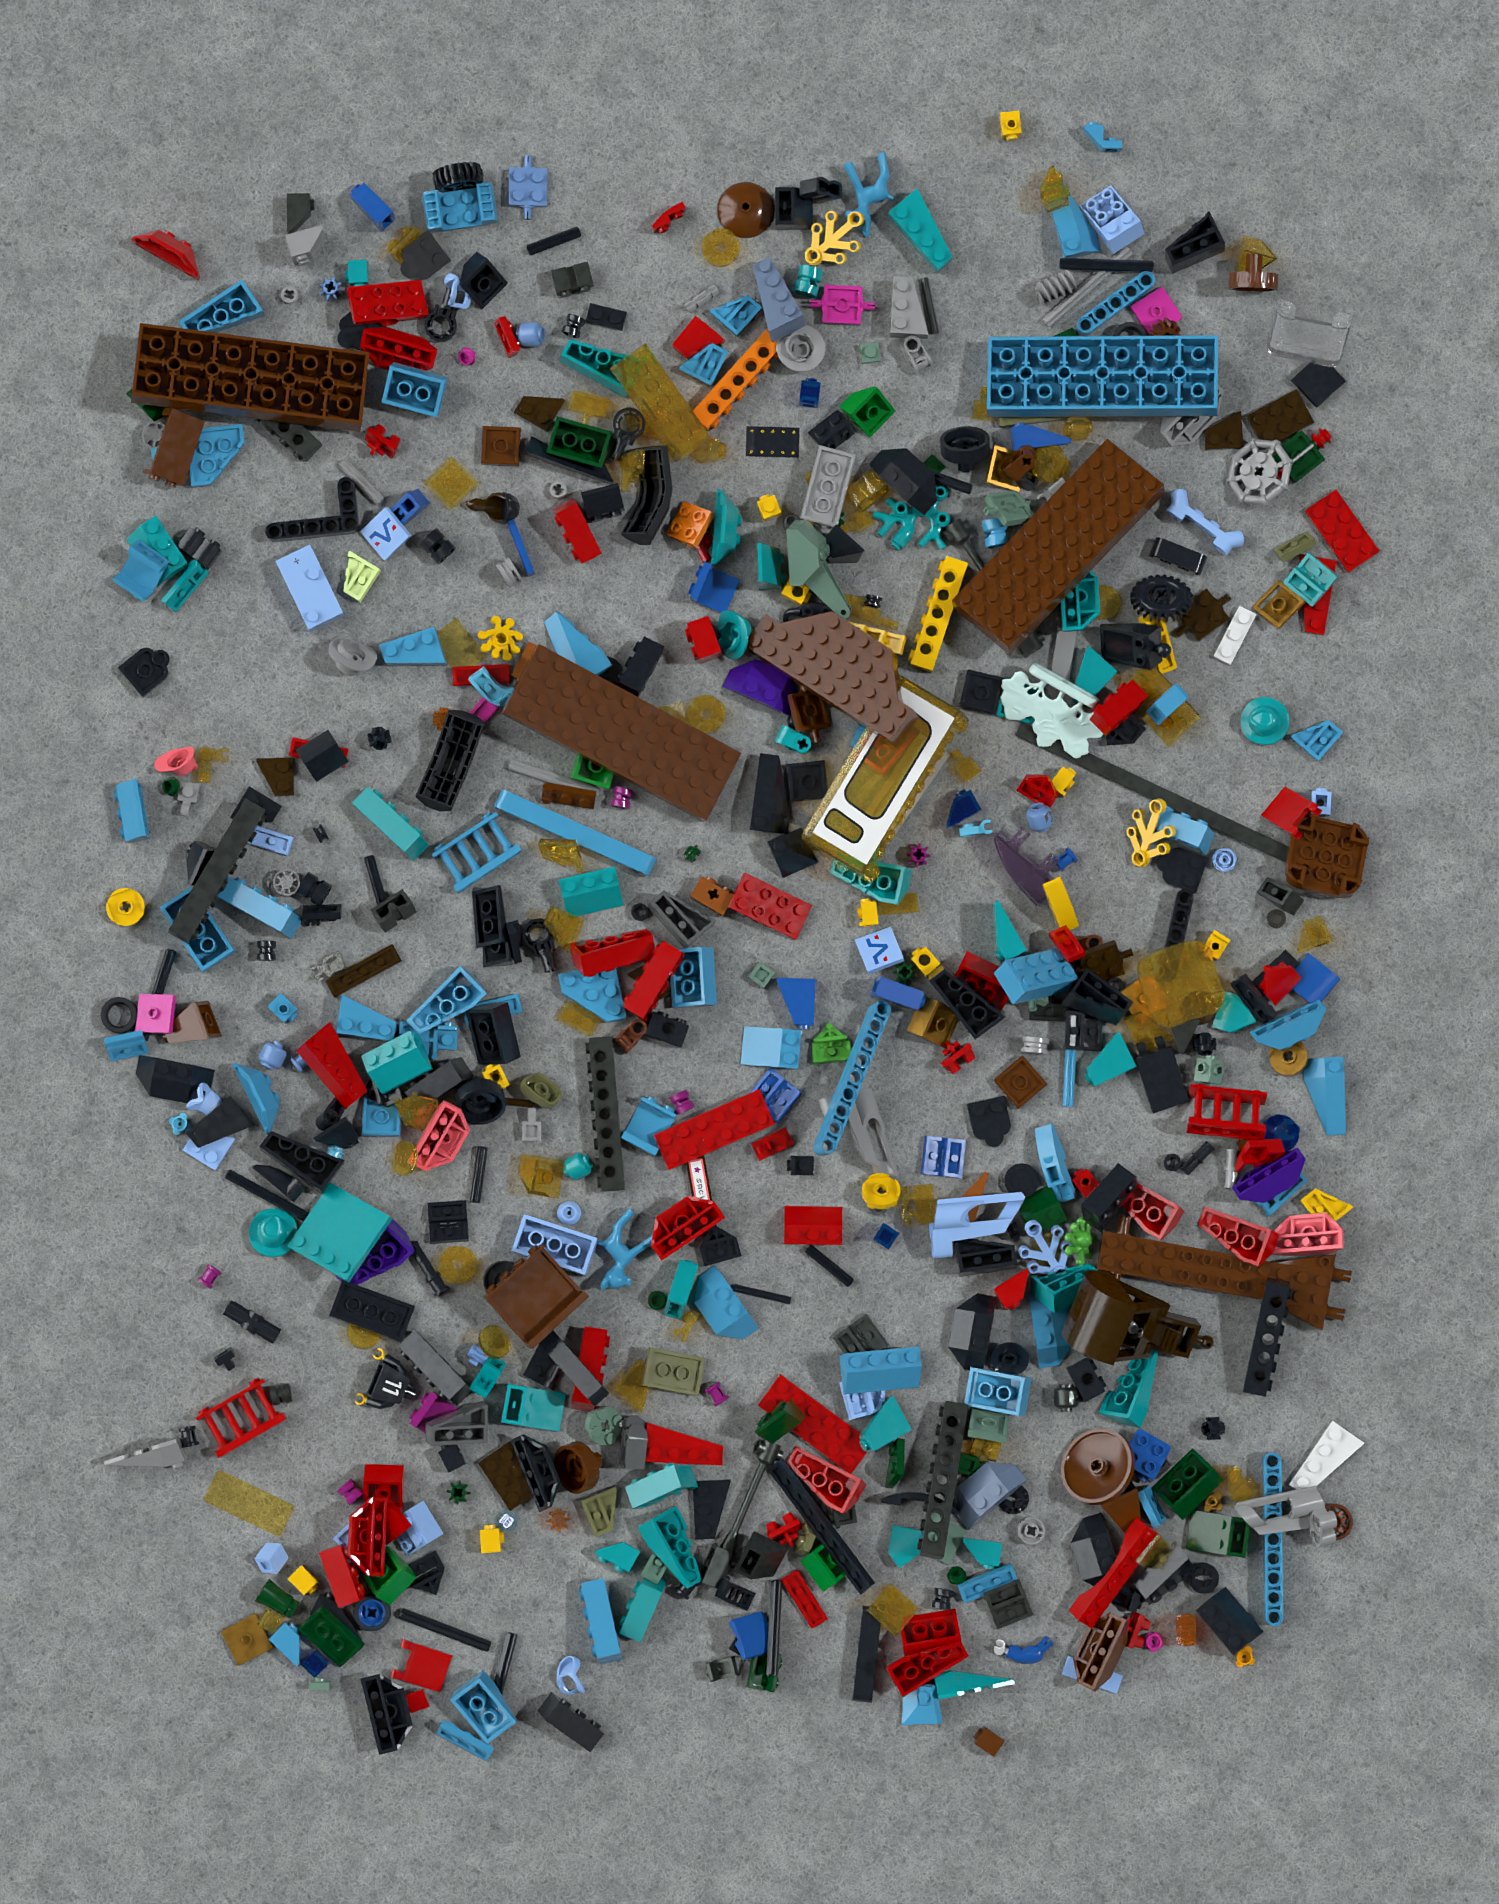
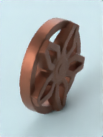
[1325,1504,1353,1540]

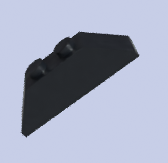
[869,448,937,515]
[136,1055,215,1104]
[948,1293,996,1370]
[511,1434,561,1512]
[1070,1512,1124,1586]
[360,1674,413,1755]

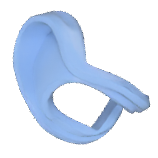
[444,273,471,309]
[186,1083,222,1115]
[557,1656,585,1695]

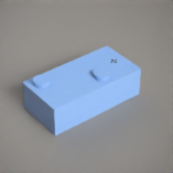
[276,545,345,632]
[512,1214,598,1277]

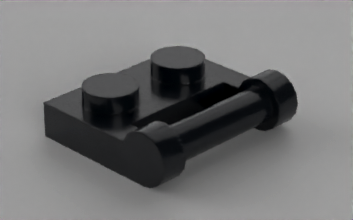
[523,1345,562,1391]

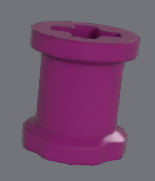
[197,1264,222,1289]
[704,1381,729,1407]

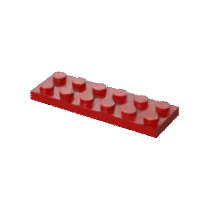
[654,1089,775,1171]
[758,1374,867,1474]

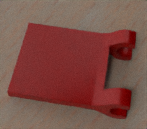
[1261,786,1322,840]
[390,1639,453,1692]

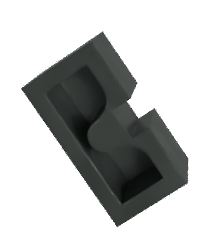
[551,261,594,297]
[371,889,417,933]

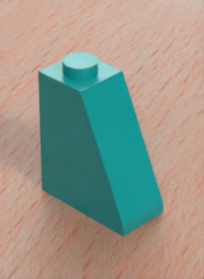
[1072,646,1117,707]
[1084,1032,1136,1087]
[663,1259,699,1320]
[859,1396,912,1454]

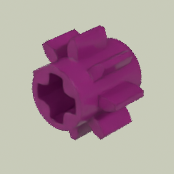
[906,843,930,868]

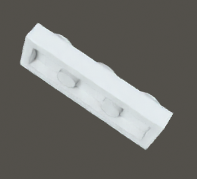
[1213,606,1256,665]

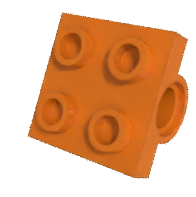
[666,501,715,548]

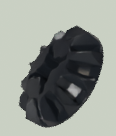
[999,1486,1029,1514]
[1188,1562,1219,1594]

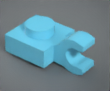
[958,819,992,838]

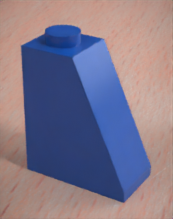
[350,183,395,232]
[870,977,926,1011]
[777,978,816,1030]

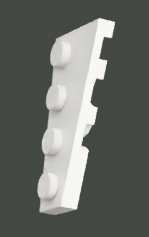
[1289,1421,1364,1490]

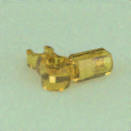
[197,746,229,783]

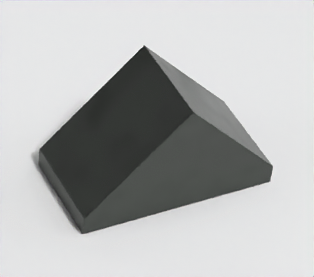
[1171,1018,1200,1055]

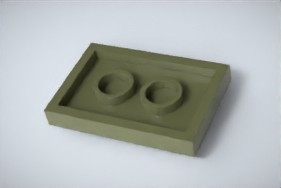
[641,1347,706,1396]

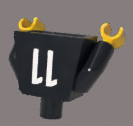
[355,1348,416,1409]

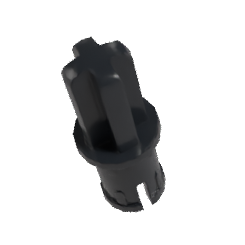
[1181,1141,1215,1175]

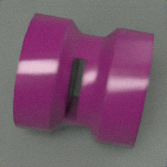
[611,786,633,809]
[670,1089,695,1115]
[337,1479,364,1506]

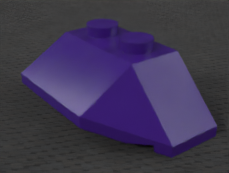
[722,659,797,717]
[1232,1148,1306,1203]

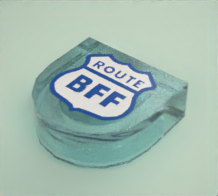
[494,1508,517,1531]

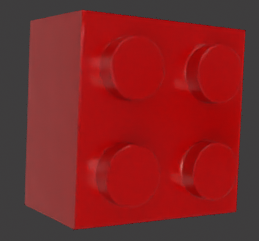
[684,616,721,664]

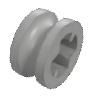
[281,286,298,305]
[550,481,567,499]

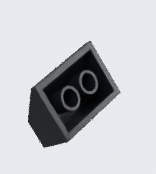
[466,1002,521,1065]
[1196,1587,1263,1657]

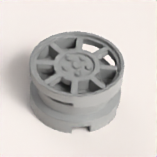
[142,421,165,448]
[495,557,523,588]
[273,869,301,897]
[1021,1036,1049,1055]
[1017,1517,1045,1545]

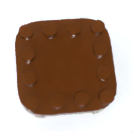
[1285,813,1369,898]

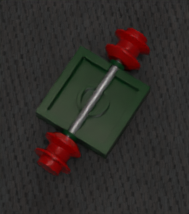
[1274,428,1332,485]

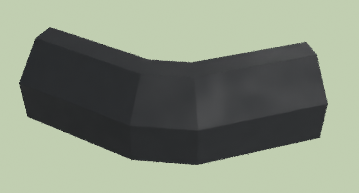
[621,445,673,545]
[416,710,485,812]

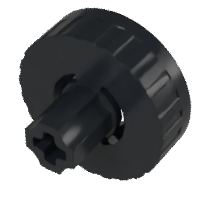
[940,426,990,473]
[455,1077,506,1125]

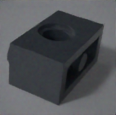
[645,1011,689,1048]
[1066,1357,1106,1402]

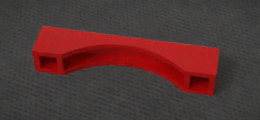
[1069,1517,1160,1629]

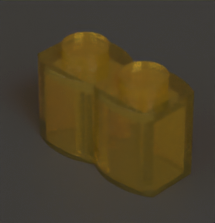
[845,469,890,513]

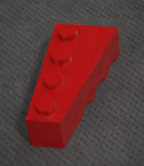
[623,941,684,1023]
[296,1022,367,1109]
[645,1422,723,1466]

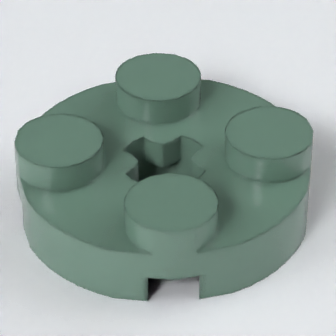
[585,1406,623,1445]

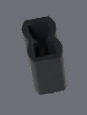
[799,177,842,203]
[177,527,222,570]

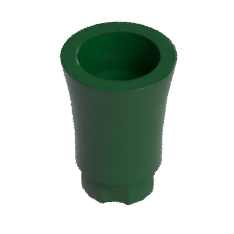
[254,1579,300,1618]

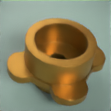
[1204,1492,1223,1512]

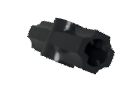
[223,1300,282,1344]

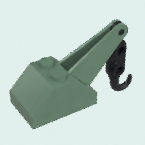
[783,520,852,622]

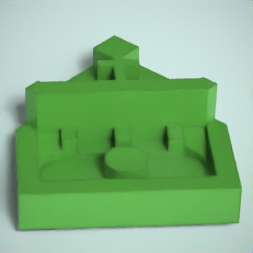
[812,1022,851,1065]

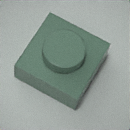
[859,342,881,364]
[749,962,775,989]
[310,1677,331,1690]

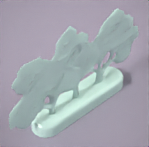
[1000,663,1103,758]

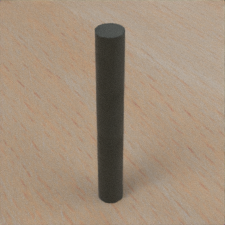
[920,277,939,334]

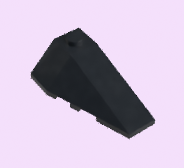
[750,753,790,834]

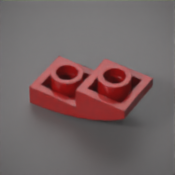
[652,201,686,234]

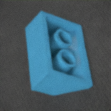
[114,779,150,843]
[670,947,717,1008]

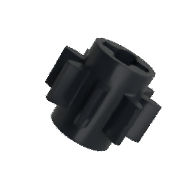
[367,727,392,750]
[1193,1032,1217,1056]
[1201,1417,1225,1440]

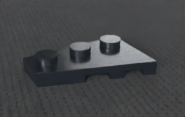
[186,1095,255,1148]
[693,1479,731,1540]

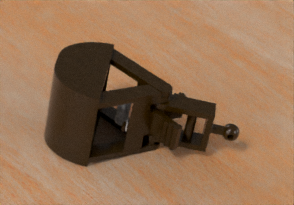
[1061,1270,1214,1366]

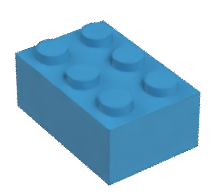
[382,362,449,417]

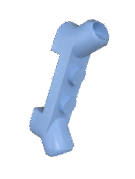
[1166,489,1244,556]

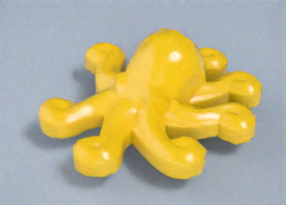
[478,616,523,661]

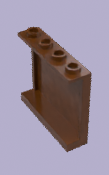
[483,1244,589,1349]

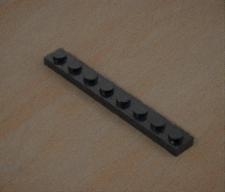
[768,1458,875,1595]

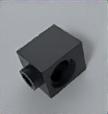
[438,1444,467,1473]

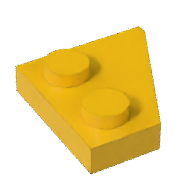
[1299,1188,1353,1222]

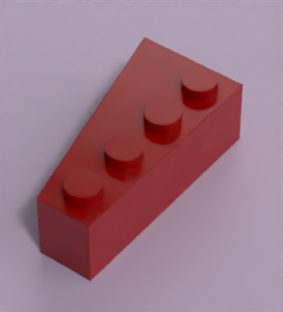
[569,929,655,977]
[571,1326,611,1412]

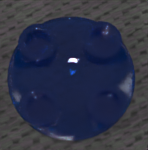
[1264,1114,1300,1151]

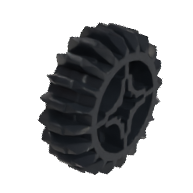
[432,162,484,192]

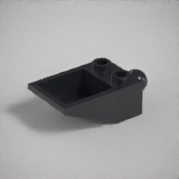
[1100,623,1171,670]

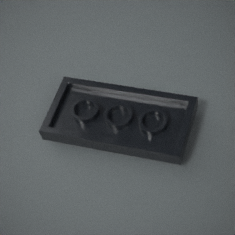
[329,1280,415,1343]

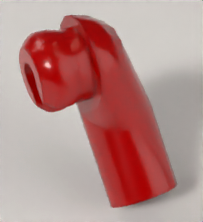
[696,534,713,563]

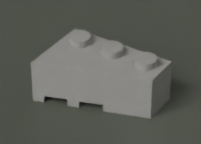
[890,276,928,339]

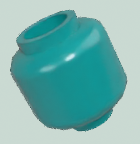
[563,1152,593,1181]

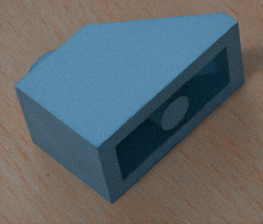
[269,1621,301,1666]

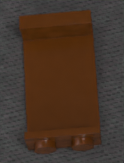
[143,408,205,488]

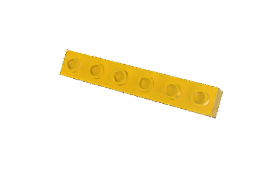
[908,556,968,673]

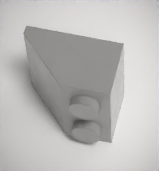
[285,225,326,266]

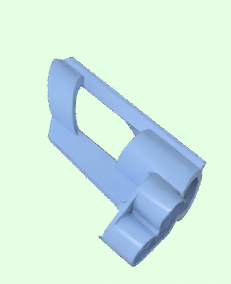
[929,1192,1025,1259]

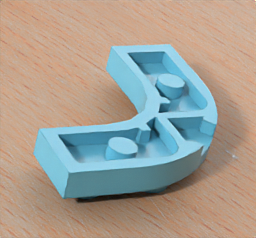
[468,666,514,706]

